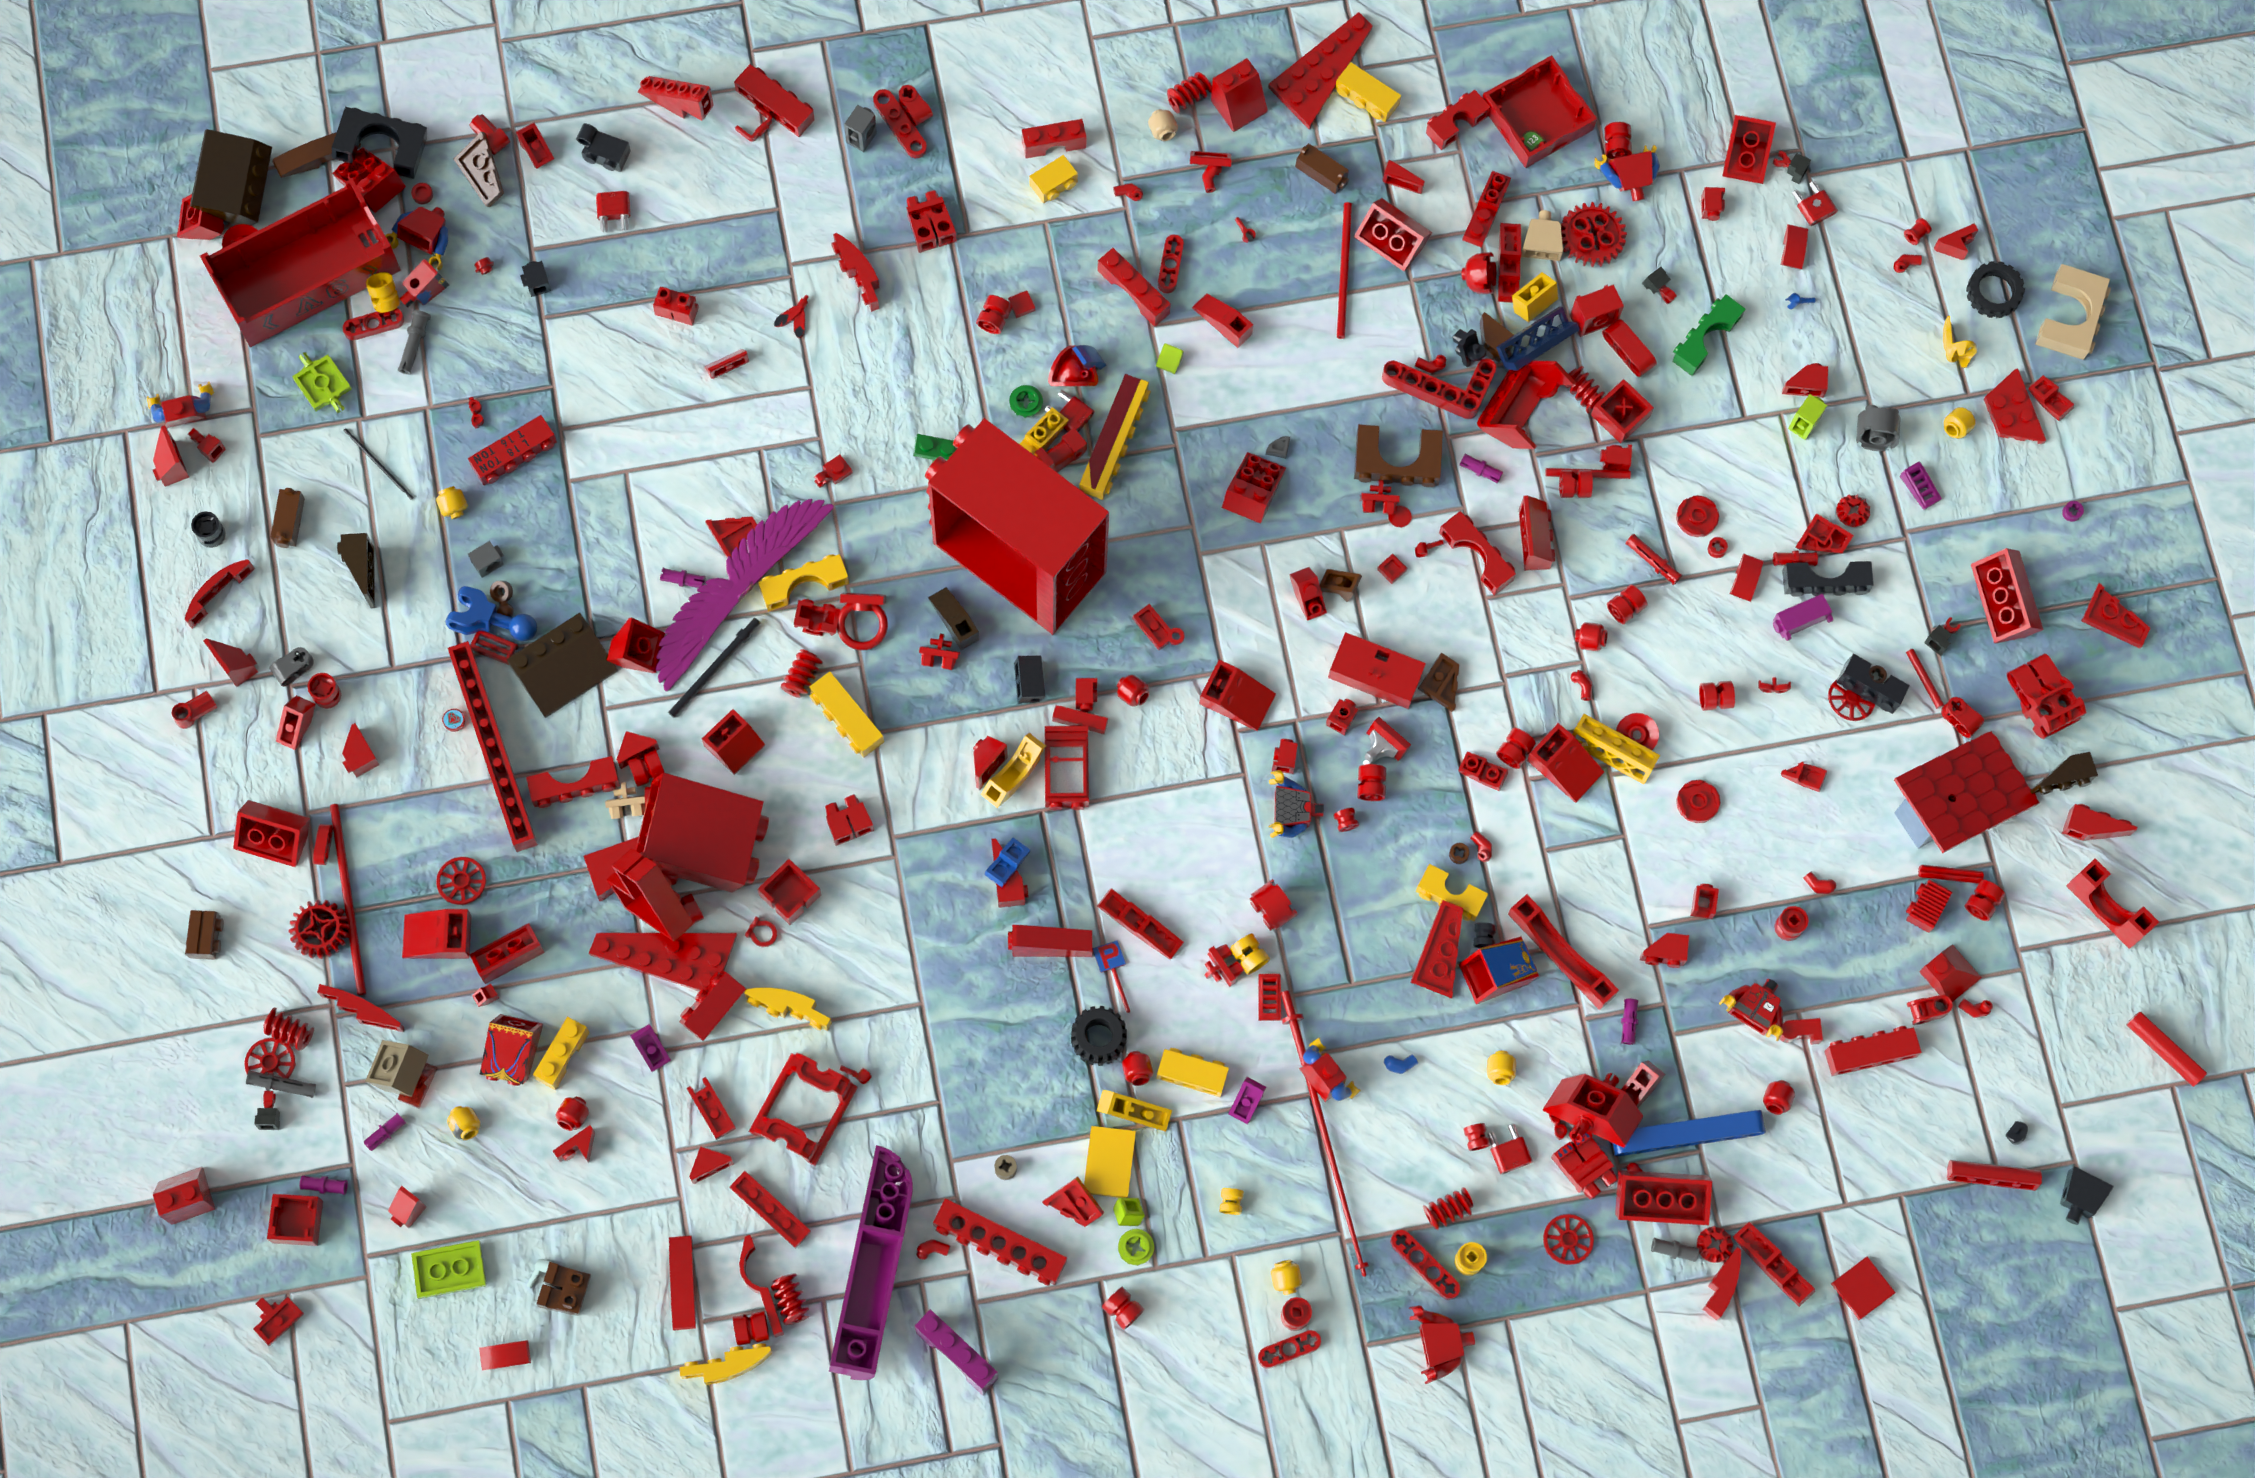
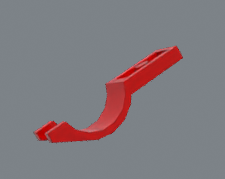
[739,1235,784,1338]

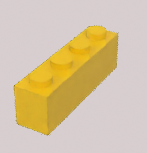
[809,671,884,758]

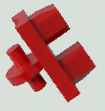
[1360,480,1400,515]
[919,633,960,670]
[1204,944,1244,987]

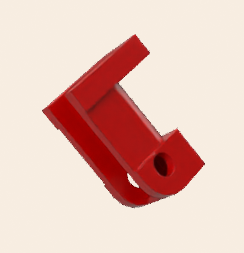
[1035,428,1087,472]

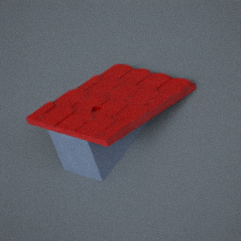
[1894,731,2040,854]

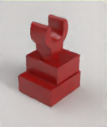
[188,428,226,463]

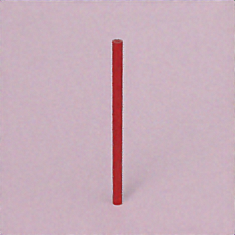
[1337,202,1352,339]

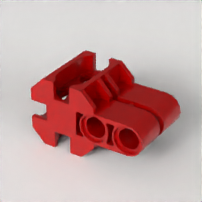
[2007,654,2086,739]

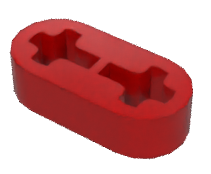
[313,824,333,866]

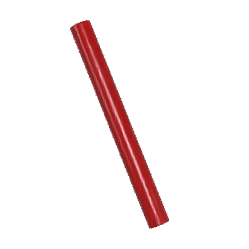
[1545,468,1631,479]

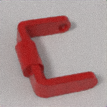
[735,105,773,142]

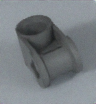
[269,647,314,687]

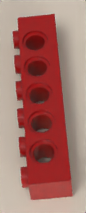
[933,1198,1067,1286]

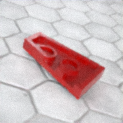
[2081,583,2150,649]

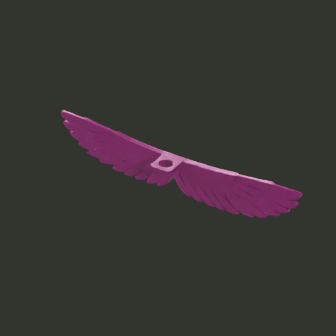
[656,499,834,692]

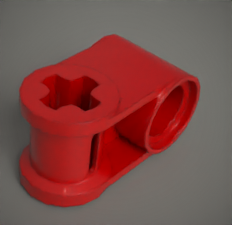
[898,85,933,127]
[1941,697,1985,738]
[1906,995,1953,1025]

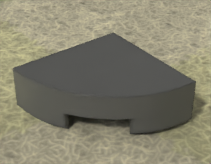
[1265,436,1290,459]

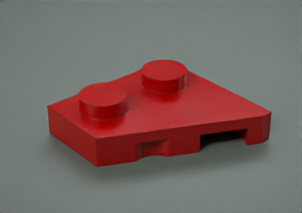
[1042,1176,1104,1227]

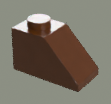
[1480,312,1516,363]

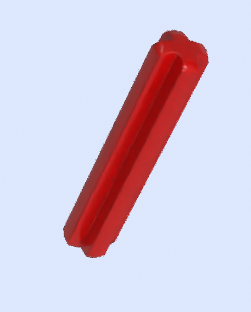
[1918,865,1984,884]

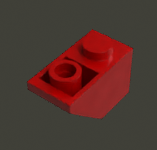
[1289,567,1327,621]
[1640,933,1689,968]

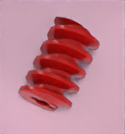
[1167,72,1212,113]
[1564,366,1605,413]
[781,649,823,698]
[263,1007,314,1051]
[1423,1187,1474,1230]
[771,1273,810,1325]

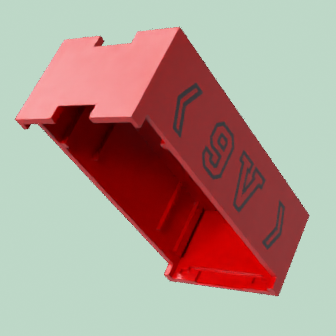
[200,179,401,347]

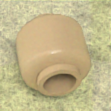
[1148,109,1178,141]

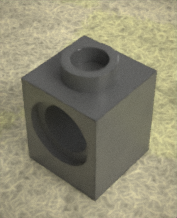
[468,541,504,578]

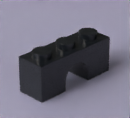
[1836,653,1910,714]

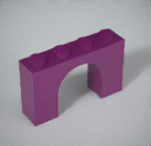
[914,1309,998,1395]

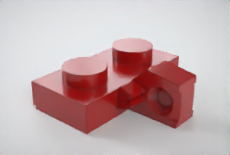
[253,1297,304,1346]

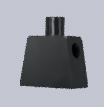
[2060,1166,2114,1225]

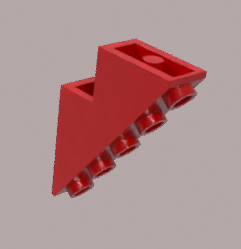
[638,76,714,121]

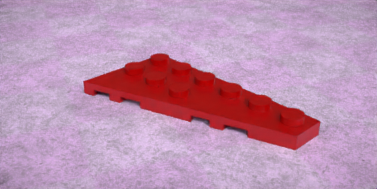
[1268,12,1373,129]
[589,933,737,992]

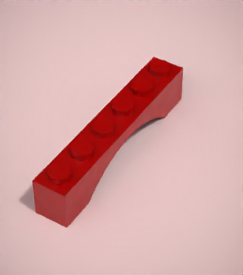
[1508,894,1619,1011]

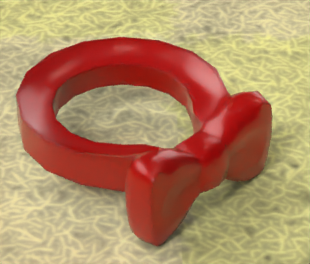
[745,916,777,947]

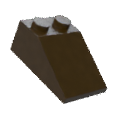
[337,533,375,608]

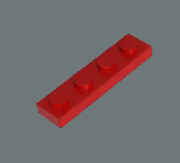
[729,1171,811,1249]

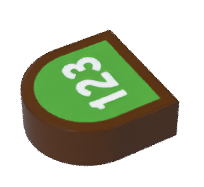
[1521,130,1546,152]

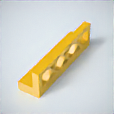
[1572,714,1660,784]

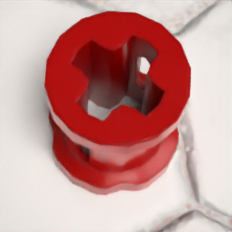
[1904,218,1932,245]

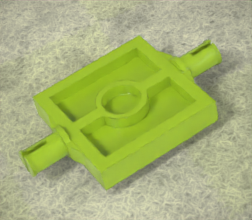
[292,352,352,413]

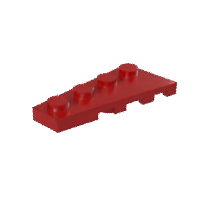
[1410,900,1463,998]

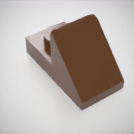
[1320,569,1362,602]

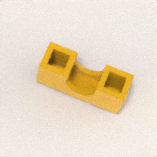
[1416,864,1488,921]
[533,1016,590,1090]

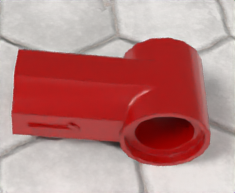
[469,114,510,155]
[171,691,218,729]

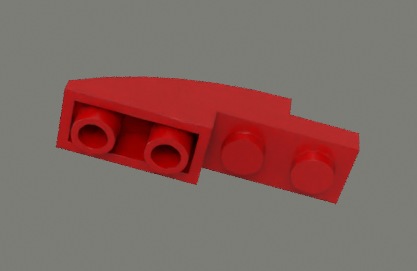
[1462,171,1511,248]
[831,233,880,312]

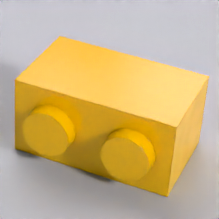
[1029,154,1078,203]
[1512,272,1558,323]

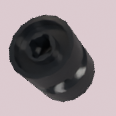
[191,511,226,548]

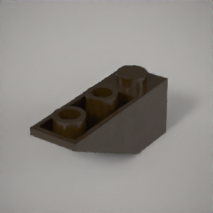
[928,587,979,650]
[2031,752,2098,795]

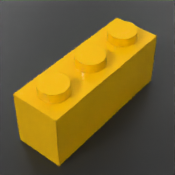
[1335,62,1401,122]
[1156,1048,1229,1097]

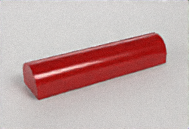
[2126,1012,2207,1087]
[1947,1160,2042,1191]

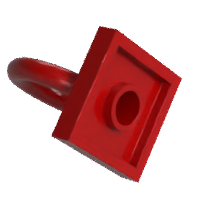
[837,593,888,650]

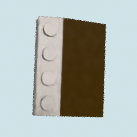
[190,129,272,226]
[506,612,618,718]

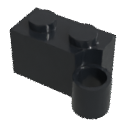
[576,123,631,172]

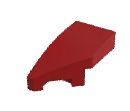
[1781,762,1827,792]

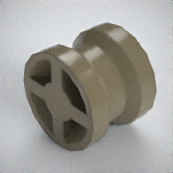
[994,1155,1017,1180]

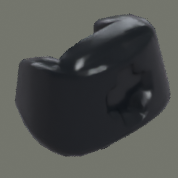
[2005,1121,2028,1145]

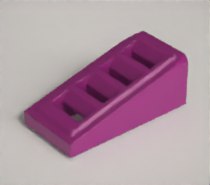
[1899,461,1942,510]

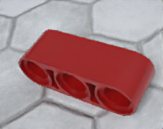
[1602,319,1657,377]

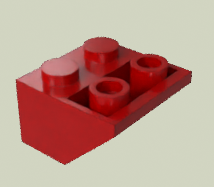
[701,709,765,775]

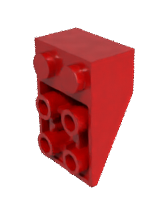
[332,147,406,213]
[1221,452,1286,524]
[1199,659,1276,732]
[1527,723,1604,803]
[402,909,472,959]

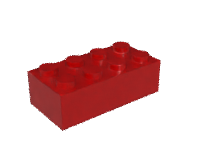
[1615,1170,1712,1225]

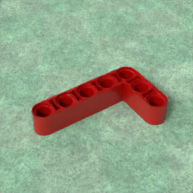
[1382,358,1496,419]

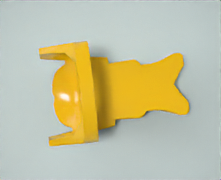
[1943,316,1977,368]

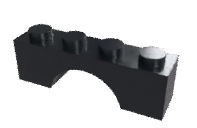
[1782,561,1874,597]

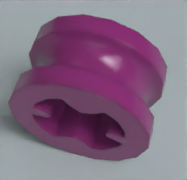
[2062,501,2084,522]

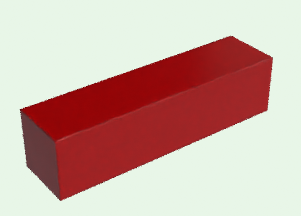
[1052,705,1108,734]

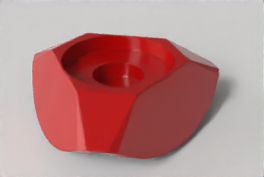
[1048,345,1098,386]

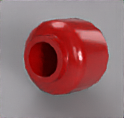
[1575,622,1608,651]
[1117,675,1149,707]
[1122,1051,1153,1086]
[1763,1080,1795,1115]
[555,1096,589,1131]

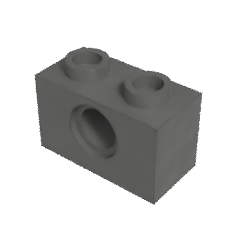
[844,105,877,152]

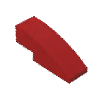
[1702,1247,1741,1320]

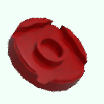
[1676,495,1719,537]
[1676,780,1721,823]

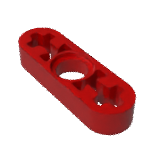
[1158,234,1184,294]
[342,308,404,340]
[1258,1330,1321,1369]

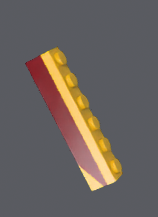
[1079,374,1151,500]

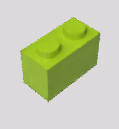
[1788,394,1828,440]

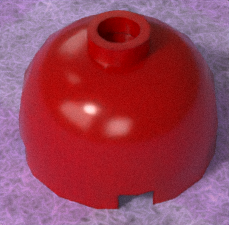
[1461,252,1497,294]

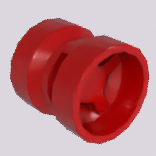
[1463,1123,1490,1151]

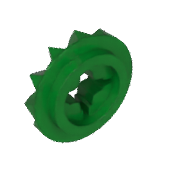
[1009,385,1043,418]

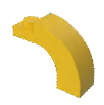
[981,733,1046,808]

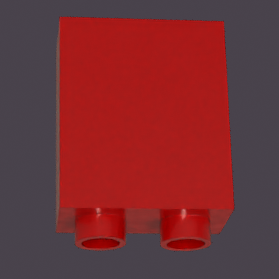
[635,772,769,893]

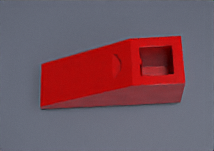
[1192,293,1254,348]
[2062,804,2138,841]

